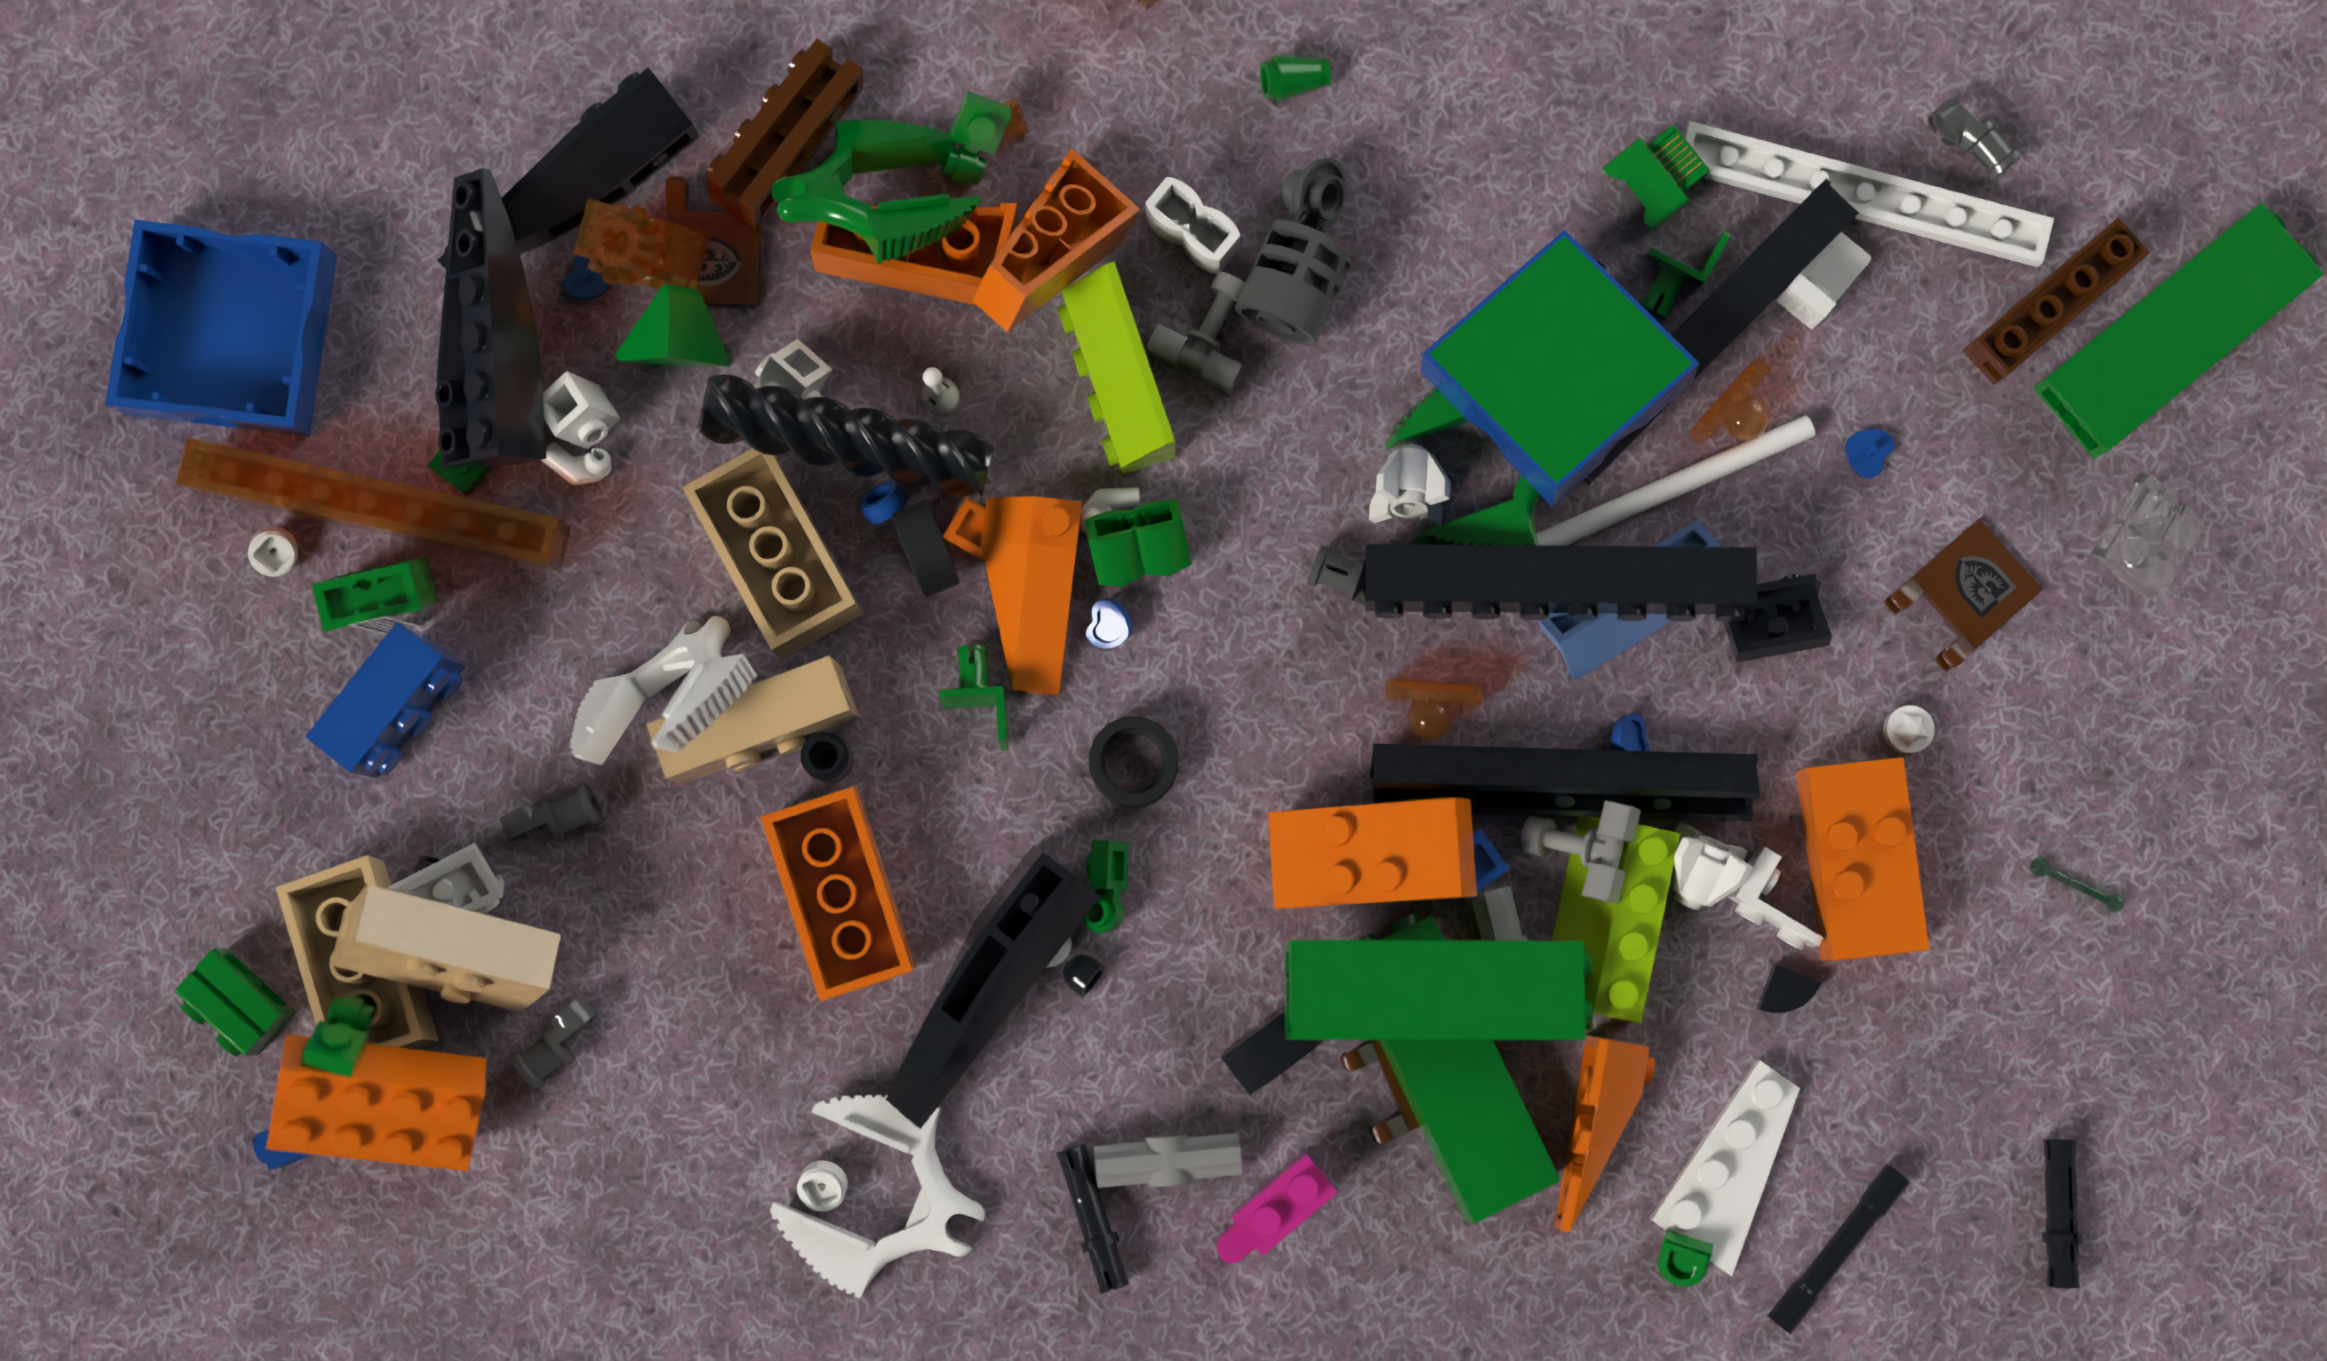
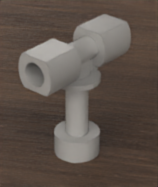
[1146,271,1245,394]
[1521,801,1641,904]

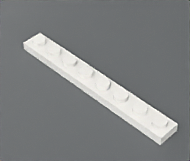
[1684,121,2054,267]

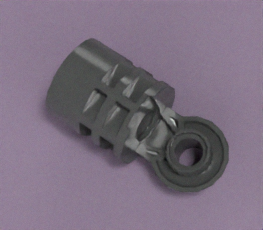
[1235,158,1354,346]

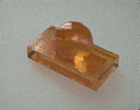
[1688,358,1771,446]
[1383,679,1483,741]

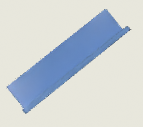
[1538,520,1722,680]

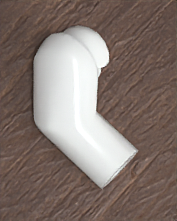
[541,442,612,486]
[1079,487,1140,534]

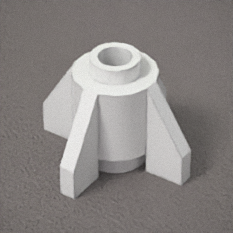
[1369,444,1451,528]
[1670,821,1753,910]

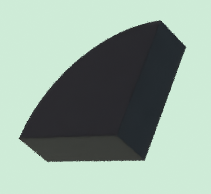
[1757,965,1821,1013]

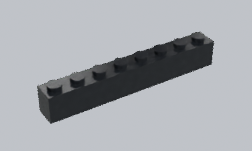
[1365,544,1758,622]

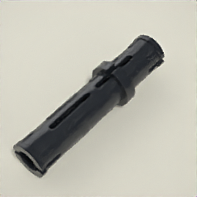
[2042,1139,2083,1288]
[1056,1144,1129,1294]

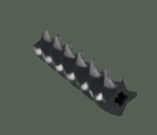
[697,375,994,498]

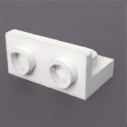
[388,843,505,914]

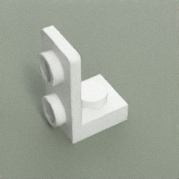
[1776,232,1871,330]
[1727,847,1824,950]

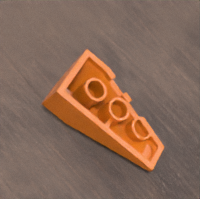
[981,496,1082,696]
[1554,1035,1655,1232]

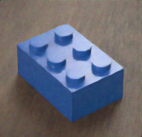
[305,622,466,778]

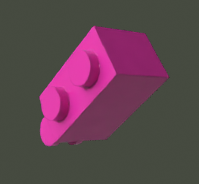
[1217,1151,1338,1263]

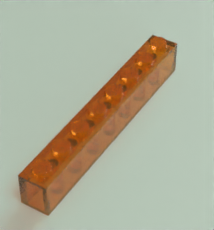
[176,438,571,572]

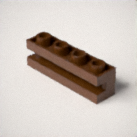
[706,38,863,229]
[1962,217,2150,385]

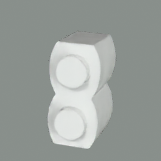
[1145,177,1240,274]

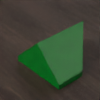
[614,283,731,367]

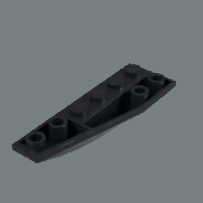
[437,67,700,270]
[435,168,546,469]
[886,845,1100,1129]

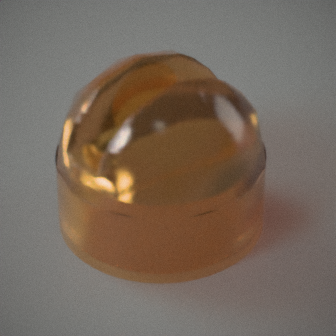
[1002,97,1030,139]

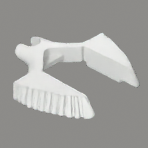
[570,616,757,765]
[770,1095,985,1298]

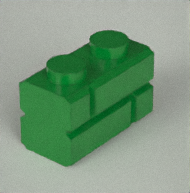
[175,948,296,1057]

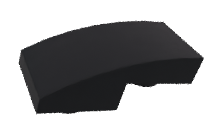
[1221,1006,1324,1095]

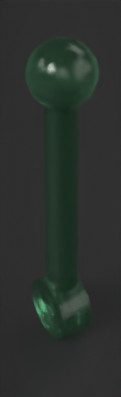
[2030,857,2125,913]

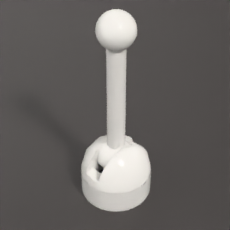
[922,367,960,416]

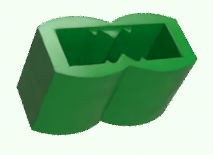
[1085,499,1192,586]

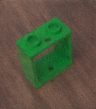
[311,555,439,632]

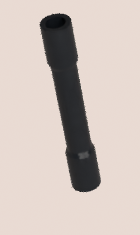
[1767,1164,1910,1335]

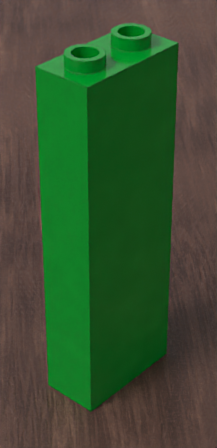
[2033,202,2324,459]
[1358,912,1561,1224]
[1285,940,1593,1041]

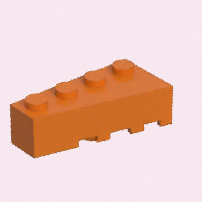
[972,148,1140,333]
[810,203,1018,305]

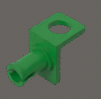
[1640,231,1731,319]
[939,644,1009,751]

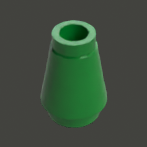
[1260,55,1331,102]

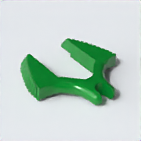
[771,119,981,264]
[1386,386,1541,546]

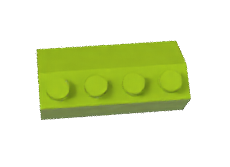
[1057,261,1175,475]
[1551,816,1680,1024]

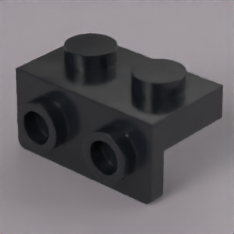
[1723,573,1832,663]

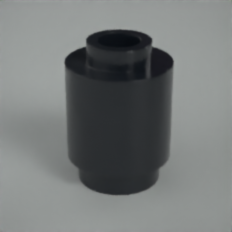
[801,732,854,783]

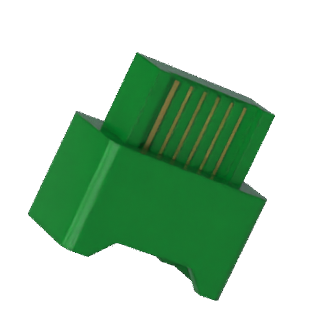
[1602,124,1712,231]

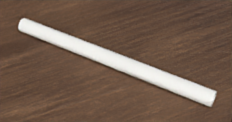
[1536,415,1815,546]

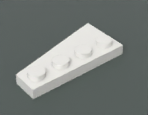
[1649,1060,1800,1276]

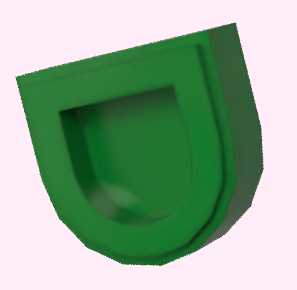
[1658,1230,1714,1287]

